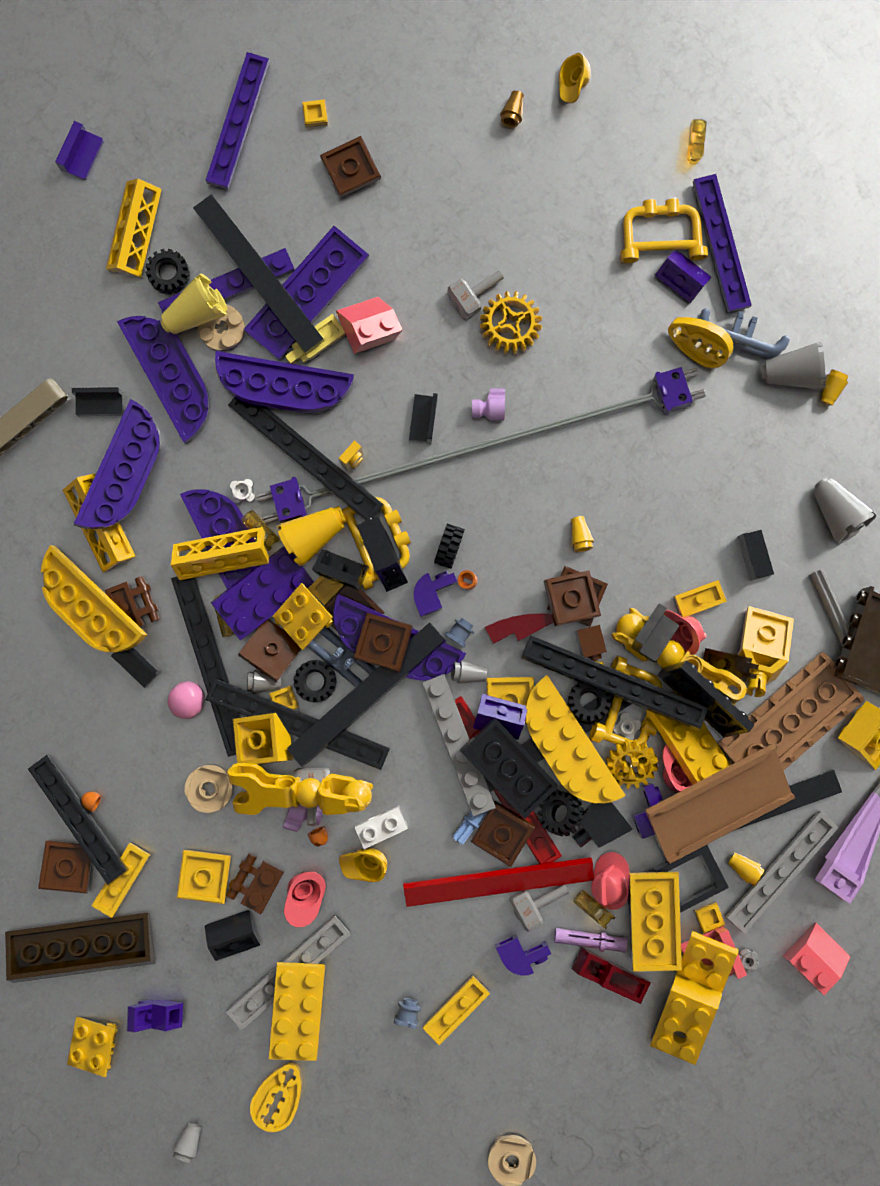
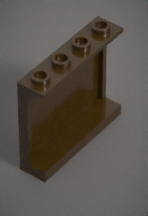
[834,586,880,694]

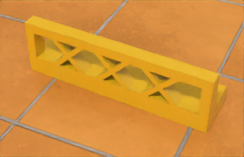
[106,178,162,278]
[62,473,135,572]
[171,527,269,580]

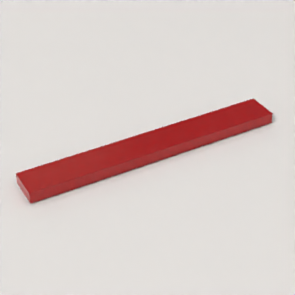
[454,696,562,864]
[403,857,594,907]

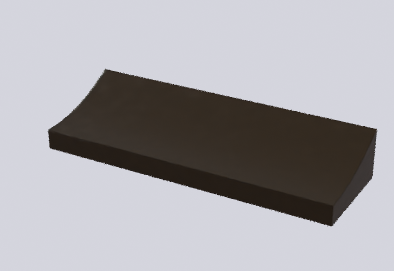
[5,913,155,983]

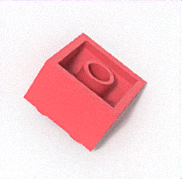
[336,297,402,354]
[783,922,850,995]

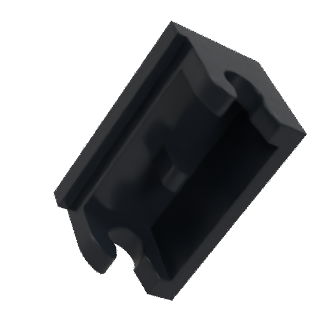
[312,549,369,591]

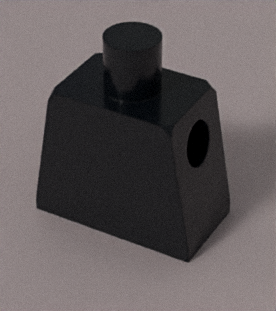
[572,802,633,848]

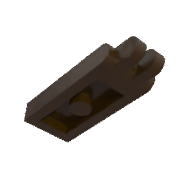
[703,648,759,682]

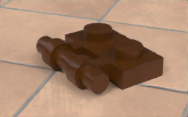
[105,576,160,627]
[226,853,285,914]

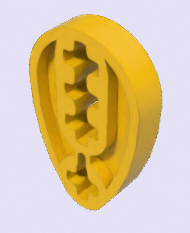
[668,317,733,368]
[250,1062,302,1132]

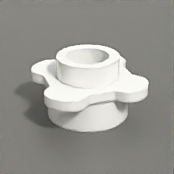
[230,479,255,504]
[613,713,641,740]

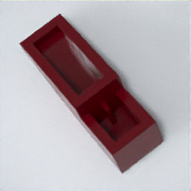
[484,613,554,645]
[572,948,651,1004]

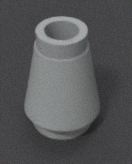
[451,661,487,684]
[247,670,281,693]
[173,1123,201,1163]

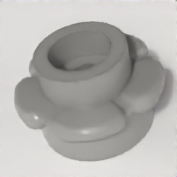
[738,949,759,973]

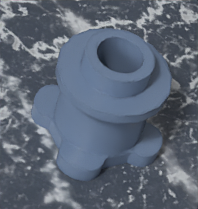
[445,618,474,648]
[394,998,421,1029]

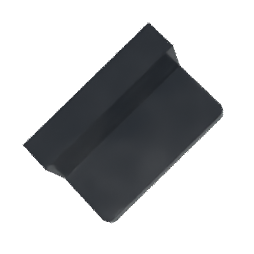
[72,387,124,417]
[409,393,438,444]
[737,530,774,581]
[631,603,679,662]
[111,646,162,688]
[204,910,261,961]

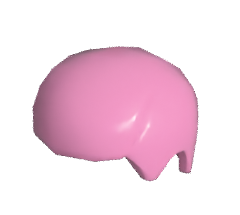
[167,681,204,719]

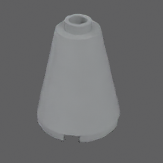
[761,342,826,389]
[813,478,877,544]

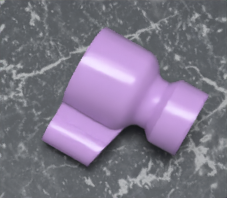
[472,388,505,421]
[283,804,322,832]

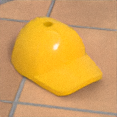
[559,53,591,103]
[338,848,387,882]

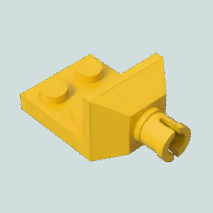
[737,606,794,697]

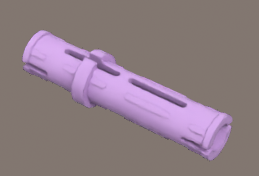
[554,928,627,953]

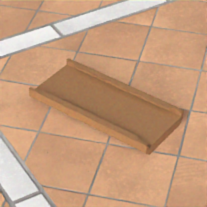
[717,652,865,771]
[645,744,795,864]

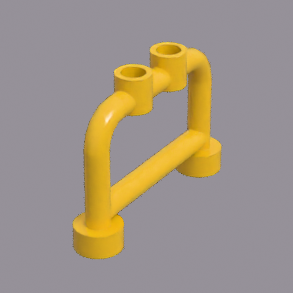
[620,198,708,263]
[334,497,411,590]
[589,655,663,746]

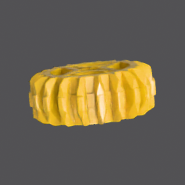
[480,291,542,354]

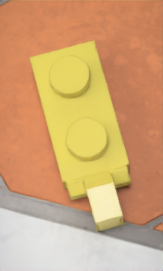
[285,314,346,364]

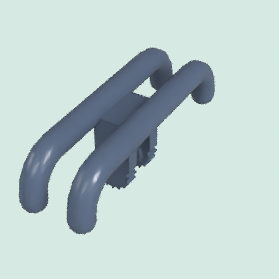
[697,308,790,359]
[307,627,377,687]

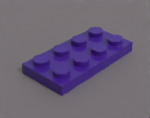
[210,546,314,640]

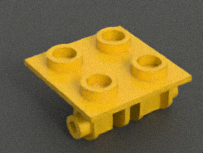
[273,583,334,650]
[67,1016,118,1077]

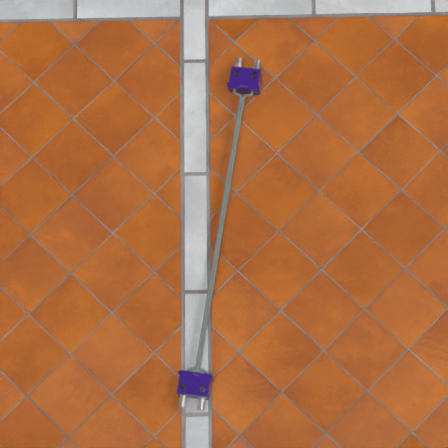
[256,367,706,524]

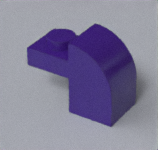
[414,571,457,618]
[631,783,662,839]
[495,934,551,976]
[127,1000,183,1033]

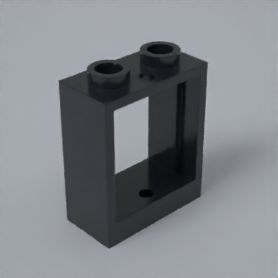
[357,516,408,592]
[653,845,729,913]

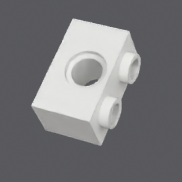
[354,805,408,849]

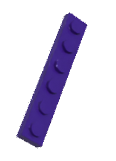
[205,52,270,190]
[692,174,752,313]
[158,248,295,313]

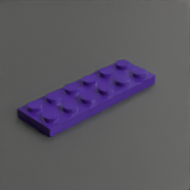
[243,226,369,361]

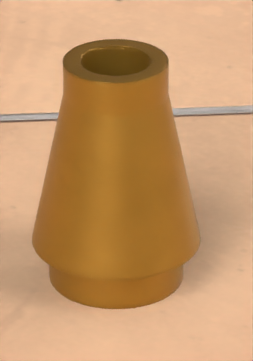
[500,90,524,128]

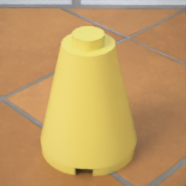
[160,274,228,334]

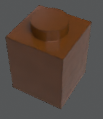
[575,625,607,660]

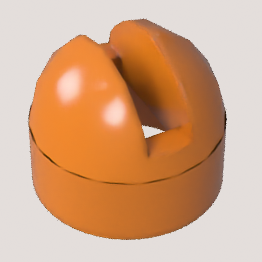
[457,570,478,590]
[81,792,102,812]
[307,826,328,847]

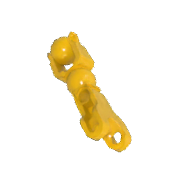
[611,608,747,706]
[227,763,373,815]

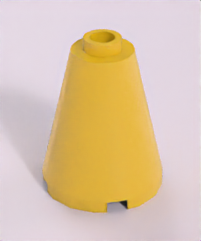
[277,507,346,566]

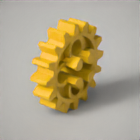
[606,739,658,789]

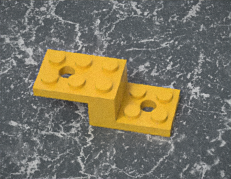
[650,931,739,1065]

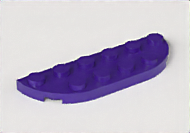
[117,316,209,443]
[215,351,354,413]
[74,399,160,529]
[180,489,257,589]
[334,593,466,681]

